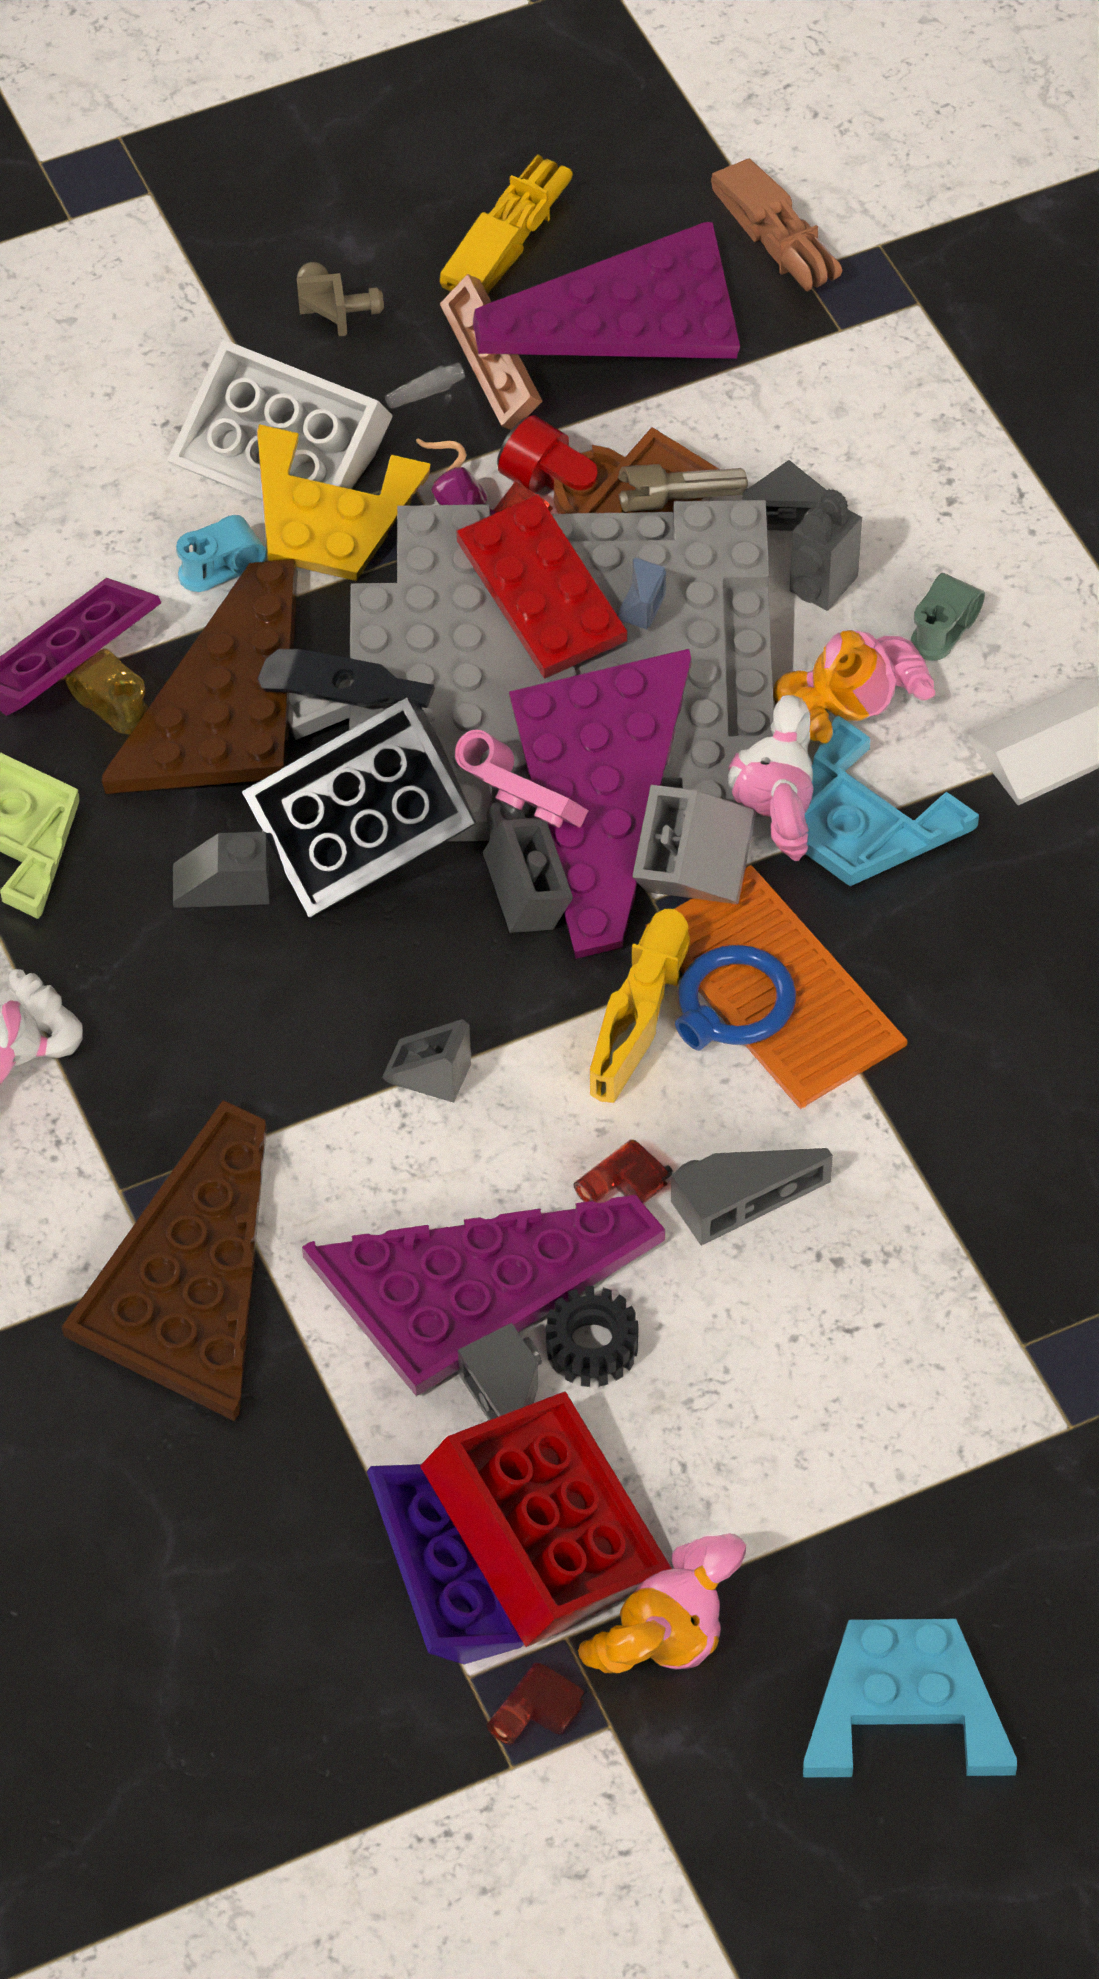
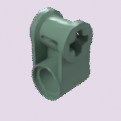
[911,573,985,661]

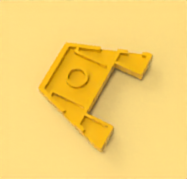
[257,424,431,581]

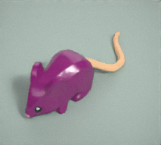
[416,438,496,515]

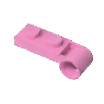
[455,730,589,828]

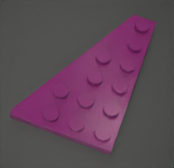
[509,649,692,959]

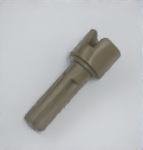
[618,464,748,512]

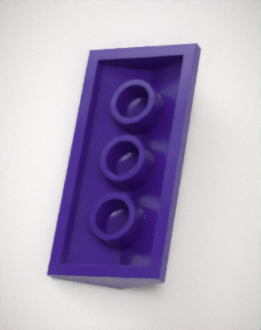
[367,1464,524,1665]

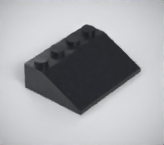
[242,697,477,918]

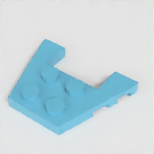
[805,715,979,886]
[803,1619,1017,1777]

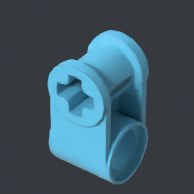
[176,515,267,592]

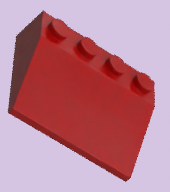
[420,1391,672,1647]

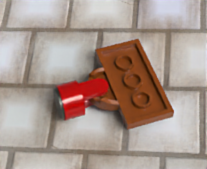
[497,415,719,514]

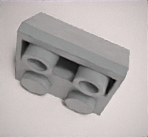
[632,785,756,904]

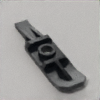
[258,649,435,708]

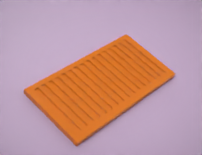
[646,865,907,1109]

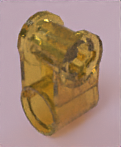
[65,648,149,734]

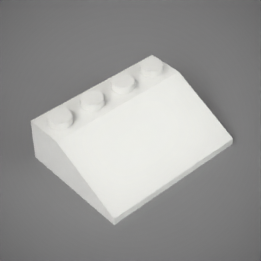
[167,339,393,501]

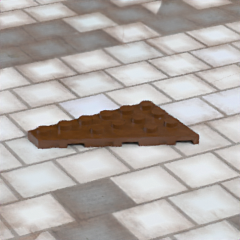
[102,559,298,794]
[62,1100,267,1421]

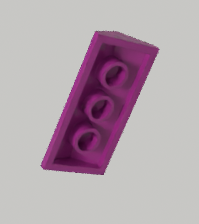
[0,578,161,716]

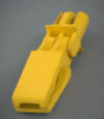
[440,155,573,294]
[590,909,690,1103]

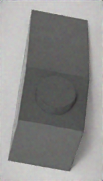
[671,1148,833,1246]

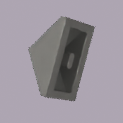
[742,460,826,531]
[382,1019,471,1103]

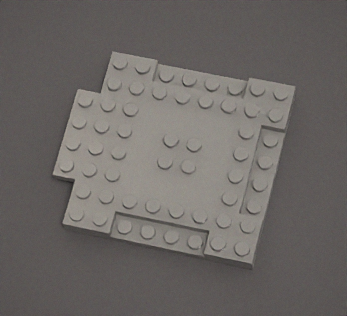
[349,500,774,841]

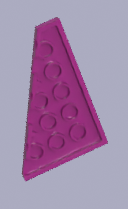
[473,222,740,359]
[302,1195,665,1397]

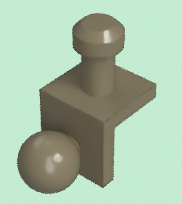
[297,262,384,336]

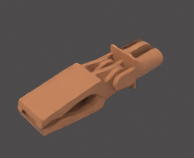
[711,158,842,292]

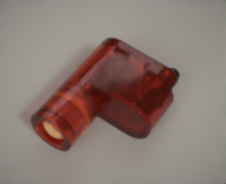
[573,1139,673,1204]
[486,1662,587,1745]

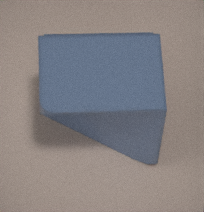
[617,558,666,630]

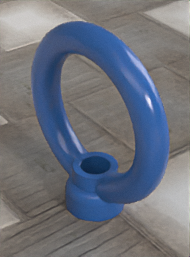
[675,945,796,1051]

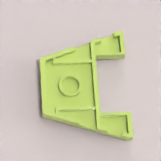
[0,753,80,919]

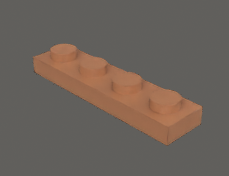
[440,274,542,430]

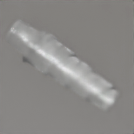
[385,362,465,409]

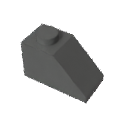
[173,832,270,908]
[458,1323,542,1420]

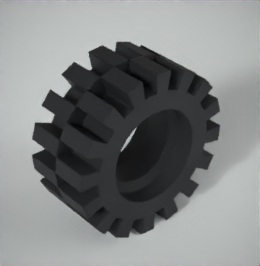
[546,1286,638,1387]

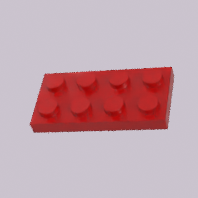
[456,494,627,679]

